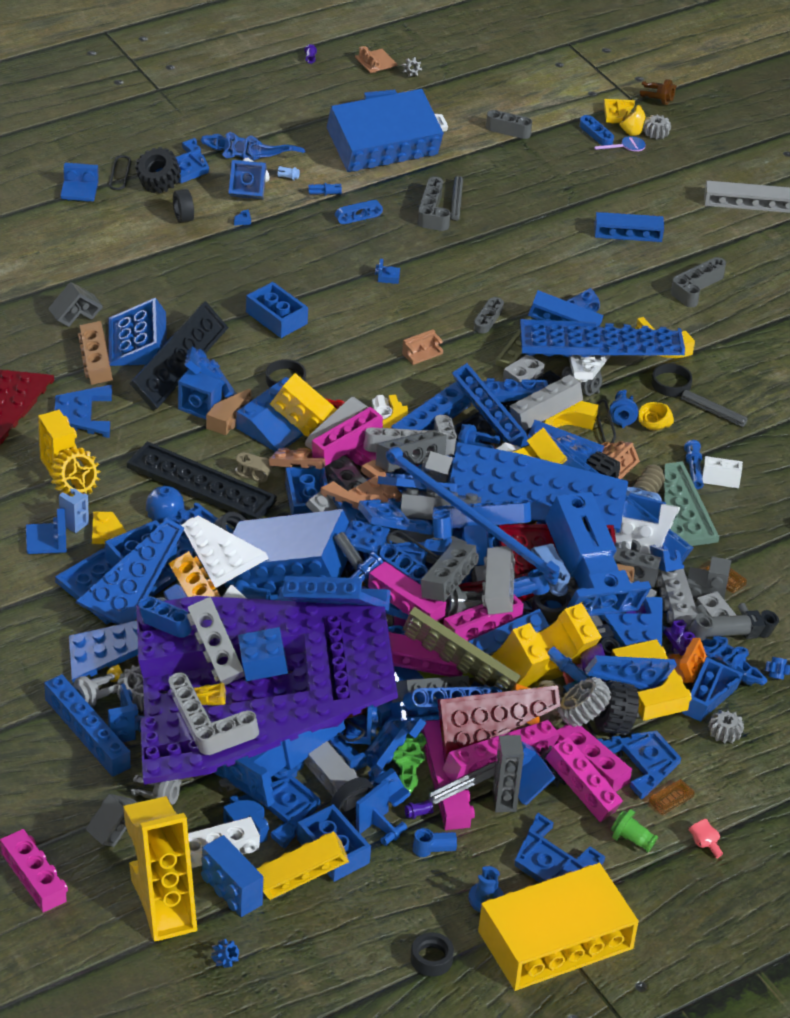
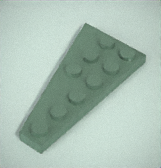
[664,461,719,546]

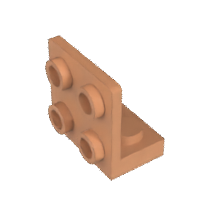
[601,441,640,479]

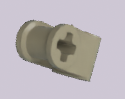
[235,452,273,482]

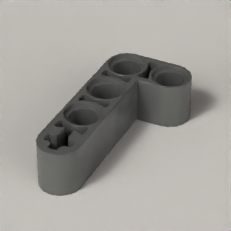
[418,177,450,231]
[671,257,726,307]

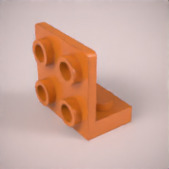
[668,638,707,683]

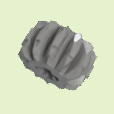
[643,114,671,140]
[708,710,744,744]

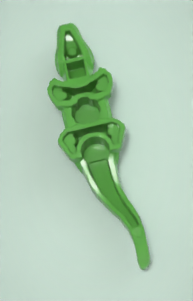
[392,733,427,794]

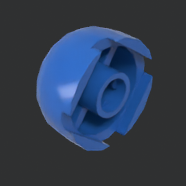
[146,486,184,523]

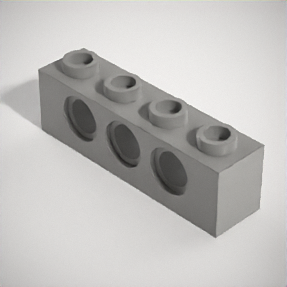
[187,597,245,685]

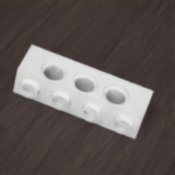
[188,817,260,868]

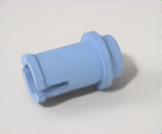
[278,166,300,180]

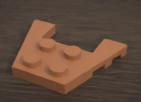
[269,448,326,469]
[320,460,402,510]

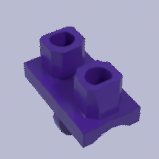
[664,620,696,656]

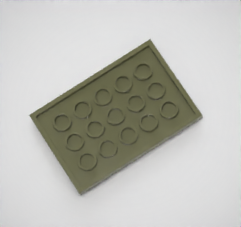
[402,607,520,692]

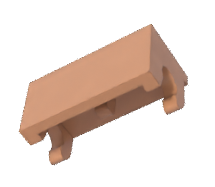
[402,329,443,365]

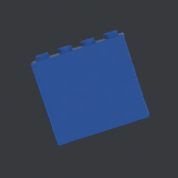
[283,576,391,611]

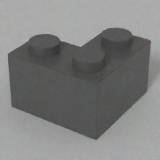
[48,282,103,327]
[687,557,731,599]
[86,794,138,847]

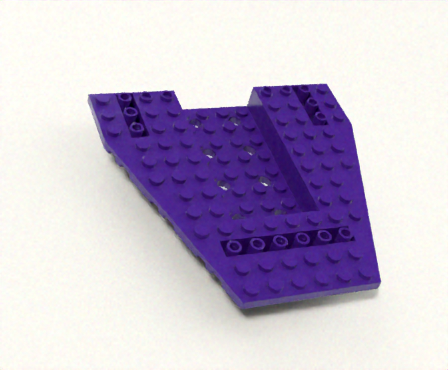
[136,596,398,785]

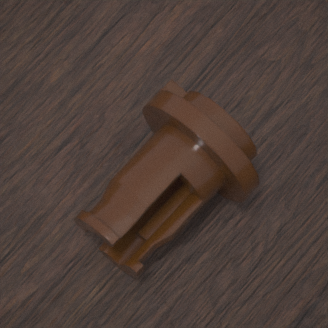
[640,79,677,105]

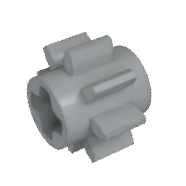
[402,57,422,77]

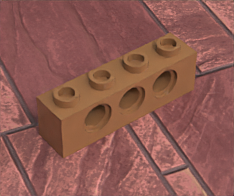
[78,321,113,385]

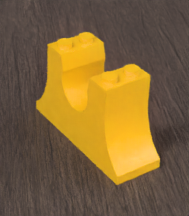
[491,603,601,690]
[123,796,197,942]

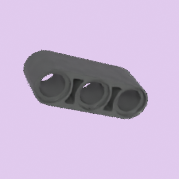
[486,110,532,139]

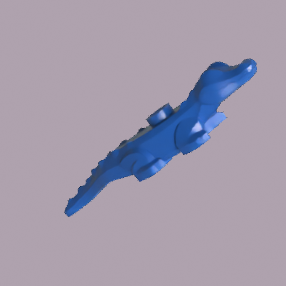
[201,132,305,161]
[662,624,767,686]

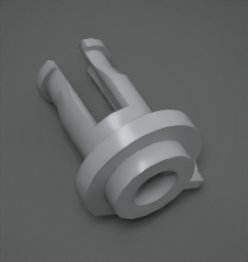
[73,673,119,708]
[131,775,182,805]

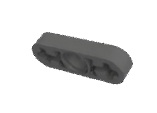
[474,297,504,333]

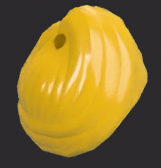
[619,105,646,136]
[638,402,674,431]

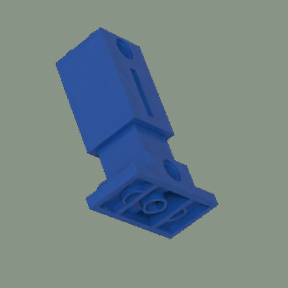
[545,492,651,616]
[214,721,345,807]

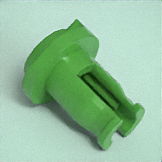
[611,809,658,852]

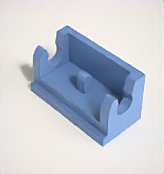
[59,489,89,533]

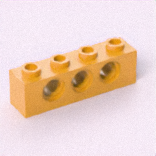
[168,551,221,597]

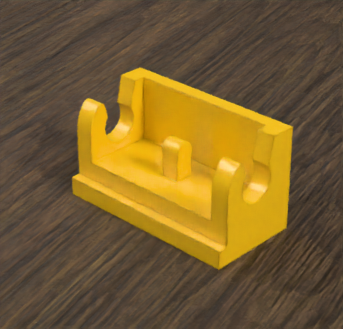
[527,428,567,464]

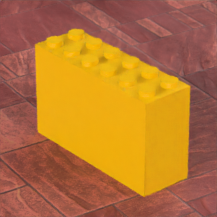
[478,863,638,991]

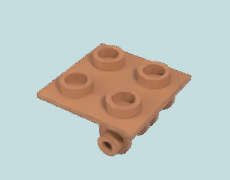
[355,46,398,73]

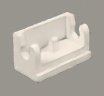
[702,456,743,488]

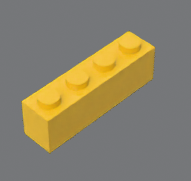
[257,831,349,900]

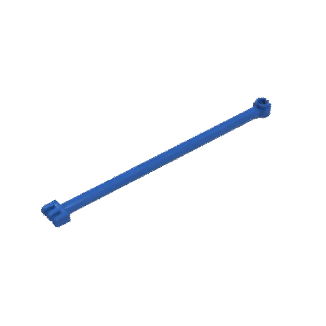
[385,447,560,585]

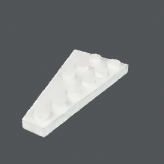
[568,355,611,382]
[181,516,269,588]

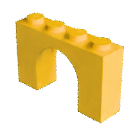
[543,401,598,430]
[611,639,692,721]

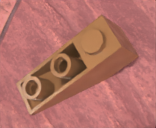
[206,389,253,435]

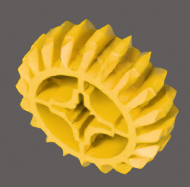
[49,447,101,496]

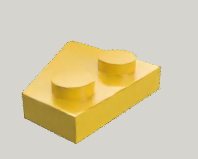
[604,99,635,124]
[92,512,126,544]
[193,683,226,705]

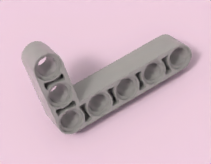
[363,415,457,456]
[169,673,259,755]

